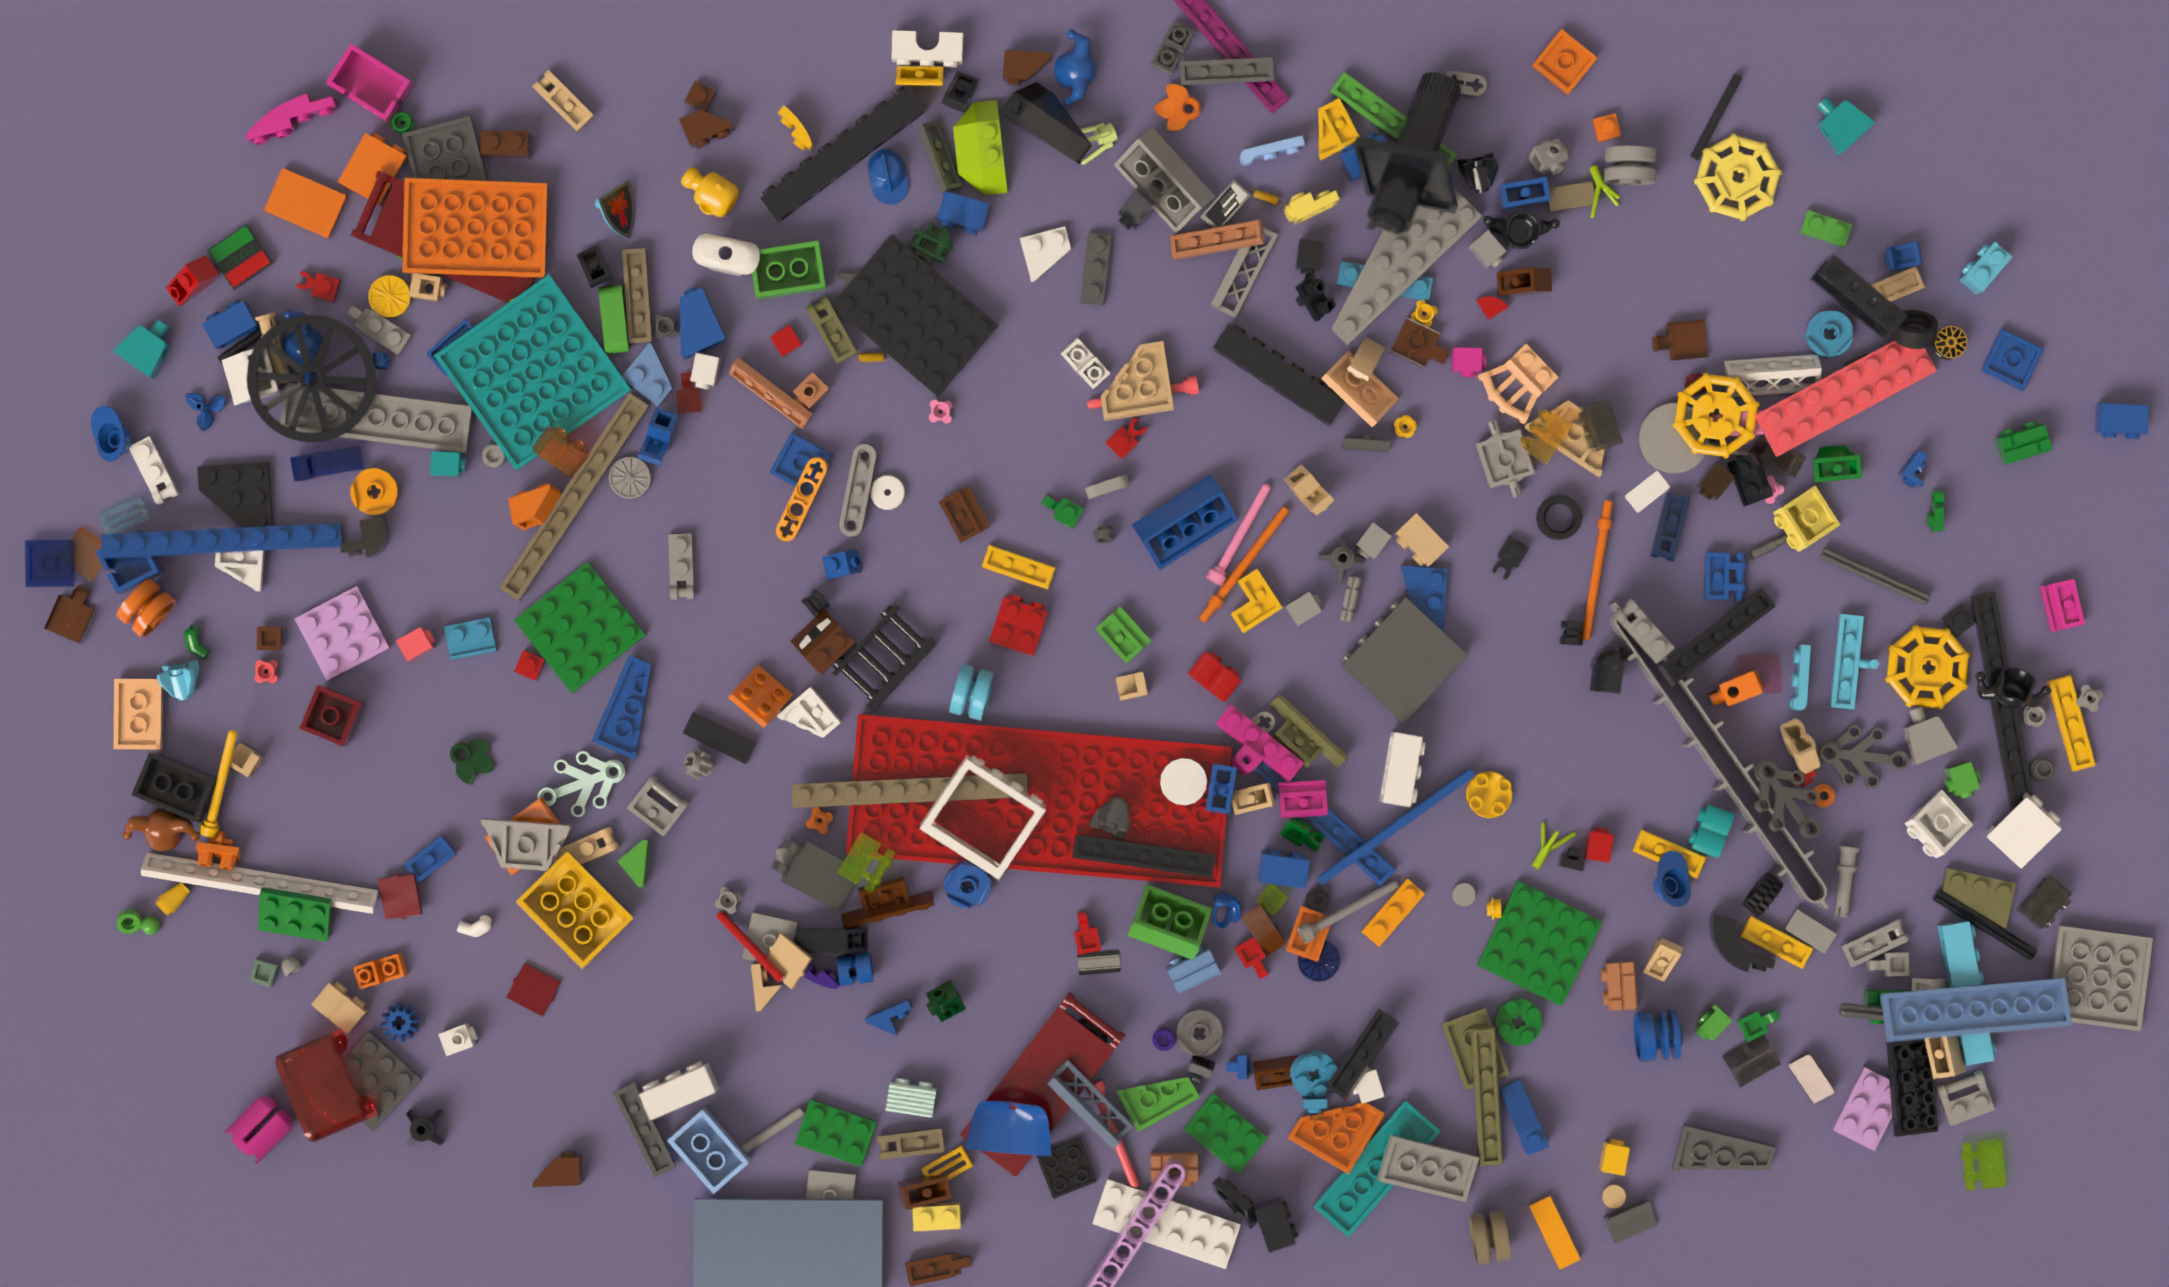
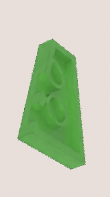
[1116,1077,1200,1132]

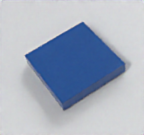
[1980,329,2044,391]
[769,432,833,495]

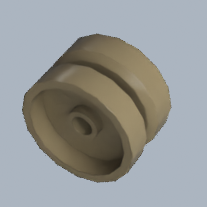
[1469,1209,1511,1266]

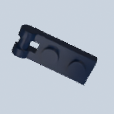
[1650,493,1690,562]

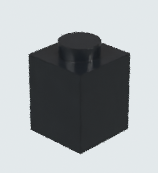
[1295,239,1323,275]

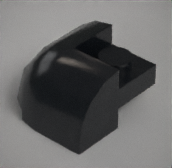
[1589,647,1624,694]

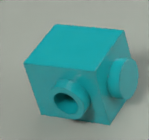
[430,451,466,477]

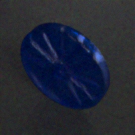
[1298,940,1340,982]

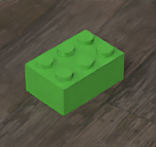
[752,241,827,300]
[1127,884,1212,960]

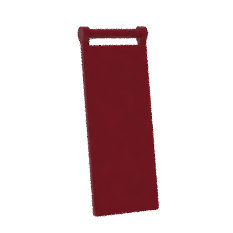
[350,171,548,303]
[961,992,1126,1177]

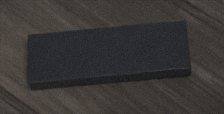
[683,712,756,764]

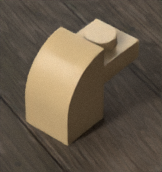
[1283,465,1335,516]

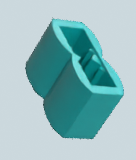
[1688,804,1735,858]

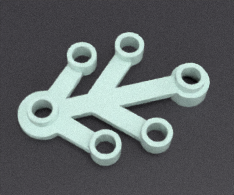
[537,751,625,817]

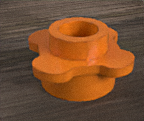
[806,807,833,834]

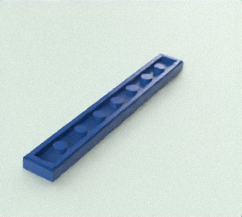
[1243,758,1396,887]
[1316,769,1476,885]

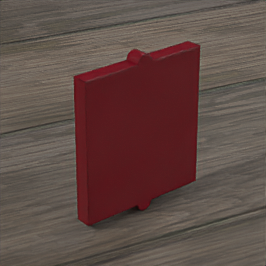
[378,874,423,919]
[506,963,561,1017]

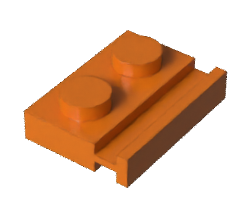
[1285,906,1330,962]

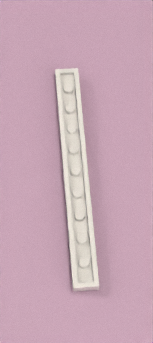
[141,852,379,914]

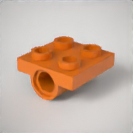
[728,665,793,728]

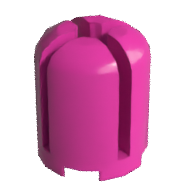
[224,1096,293,1164]

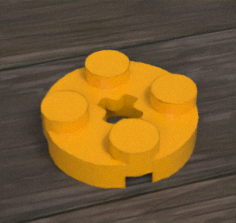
[350,468,399,515]

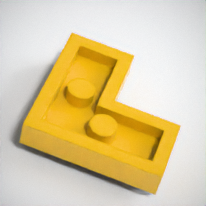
[1231,569,1283,633]

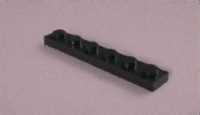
[1658,588,1776,686]
[1072,834,1215,878]

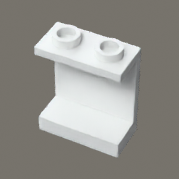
[1986,792,2062,868]

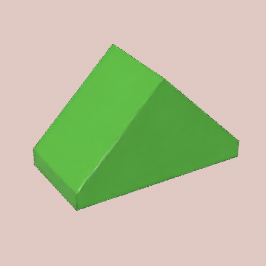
[618,839,650,887]

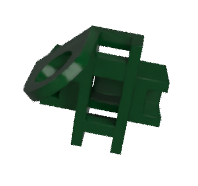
[907,222,954,266]

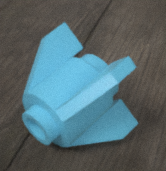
[157,659,200,700]

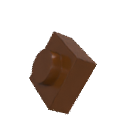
[684,81,716,112]
[257,626,283,650]

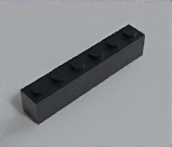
[1212,324,1345,426]

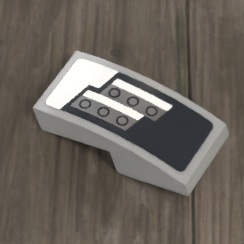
[1201,180,1251,228]

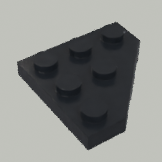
[197,462,274,528]

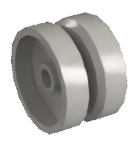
[1604,146,1657,186]

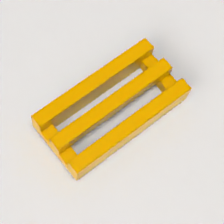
[921,1145,973,1180]

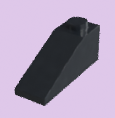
[1118,186,1156,231]

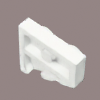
[777,686,842,738]

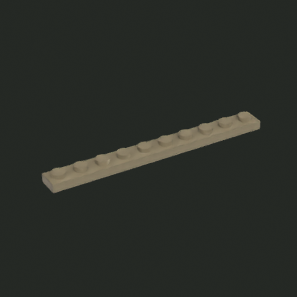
[499,393,649,601]
[792,773,1028,808]

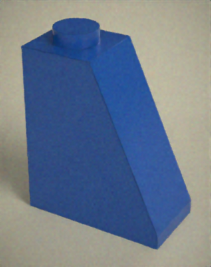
[680,286,727,360]

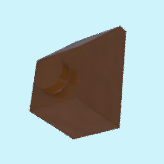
[1003,50,1052,86]
[1497,267,1552,296]
[533,1151,583,1187]
[897,1175,952,1210]

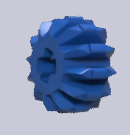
[380,1002,421,1042]

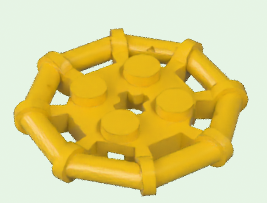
[1672,372,1760,459]
[1885,625,1971,710]

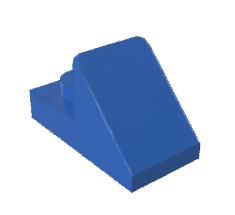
[865,999,912,1036]

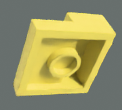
[1283,190,1340,225]
[1773,485,1840,552]

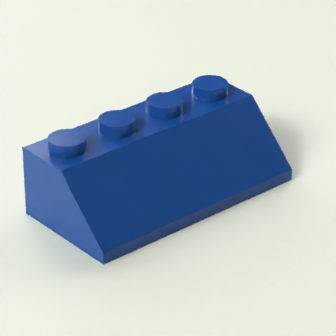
[1132,475,1238,570]

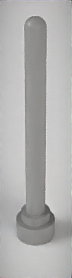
[1297,880,1399,944]

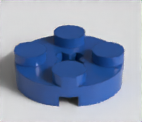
[944,860,991,908]

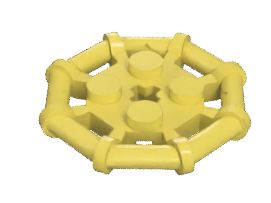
[1694,133,1782,221]

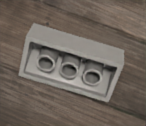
[1114,128,1216,234]

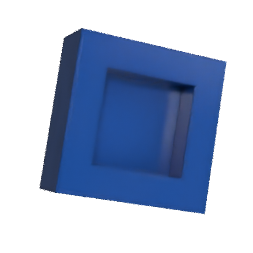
[1226,1054,1251,1079]

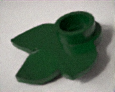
[450,739,494,785]

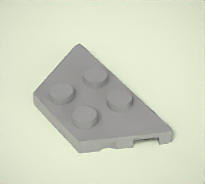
[481,818,572,871]

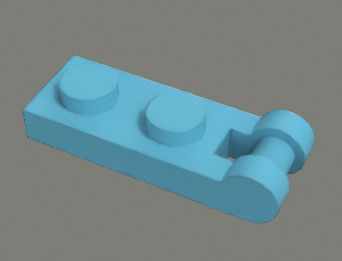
[1789,645,1811,711]

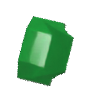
[1812,445,1862,483]

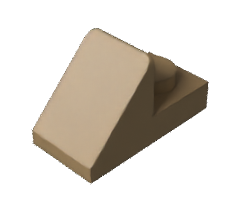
[1231,783,1275,815]
[1642,938,1684,982]
[751,963,783,1012]

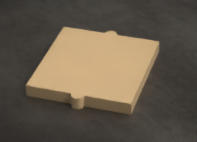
[767,933,812,989]

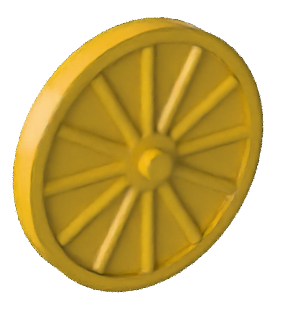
[368,275,411,318]

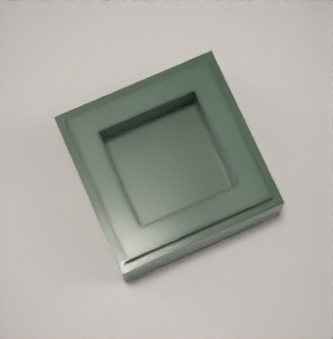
[249,958,279,987]

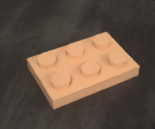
[1321,350,1399,427]
[113,679,163,750]

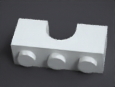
[892,30,964,68]

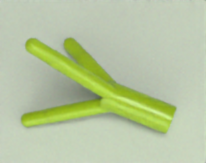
[1589,165,1620,218]
[1532,822,1576,870]

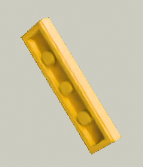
[2047,675,2096,771]

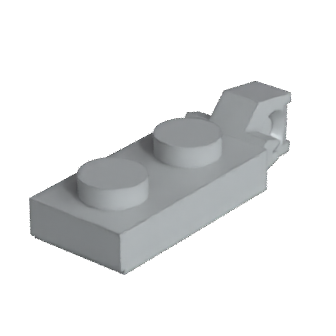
[347,306,412,355]

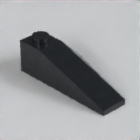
[1000,82,1092,164]

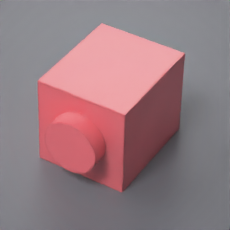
[396,627,436,661]

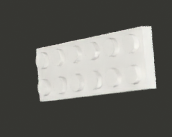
[1092,1178,1241,1269]

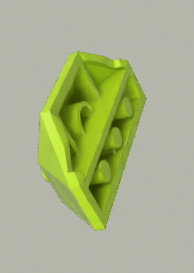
[953,100,1008,196]

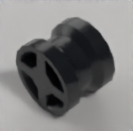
[801,588,831,618]

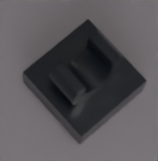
[1557,847,1585,871]
[1188,1055,1215,1085]

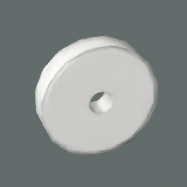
[870,475,905,510]

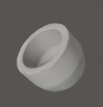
[281,957,302,976]

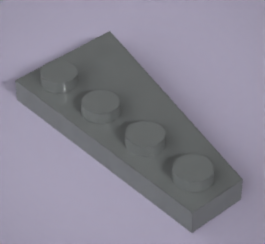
[1672,1123,1776,1170]

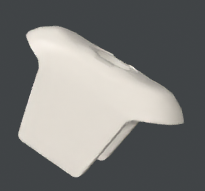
[692,234,760,276]

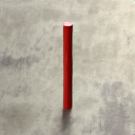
[716,911,786,983]

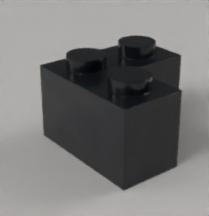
[1253,1197,1298,1253]

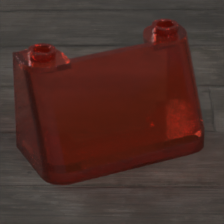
[275,1028,378,1142]

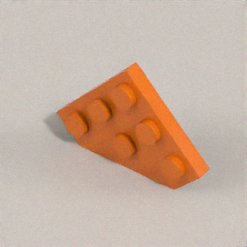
[1288,1103,1385,1175]

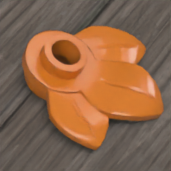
[1154,84,1201,131]

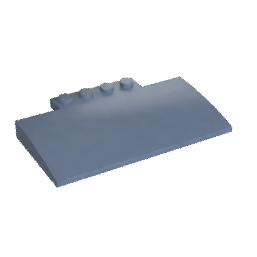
[693,1198,883,1287]

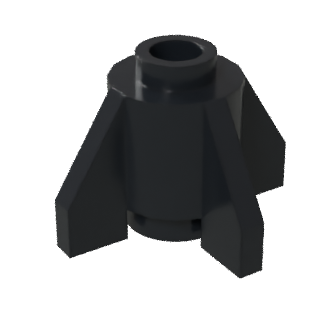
[1457,153,1498,193]
[406,1108,444,1147]

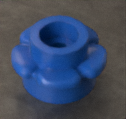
[372,352,391,369]

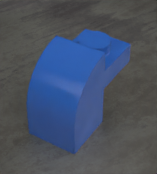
[638,407,678,466]

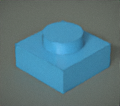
[1302,1097,1327,1113]

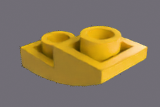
[778,105,814,151]

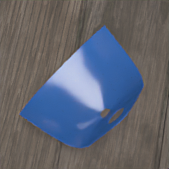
[965,1101,1052,1156]

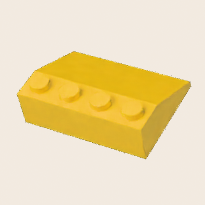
[516,852,633,970]

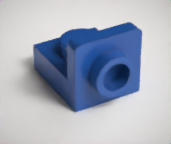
[1898,450,1927,488]

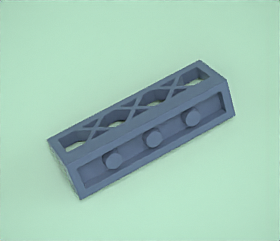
[1047,1059,1133,1150]

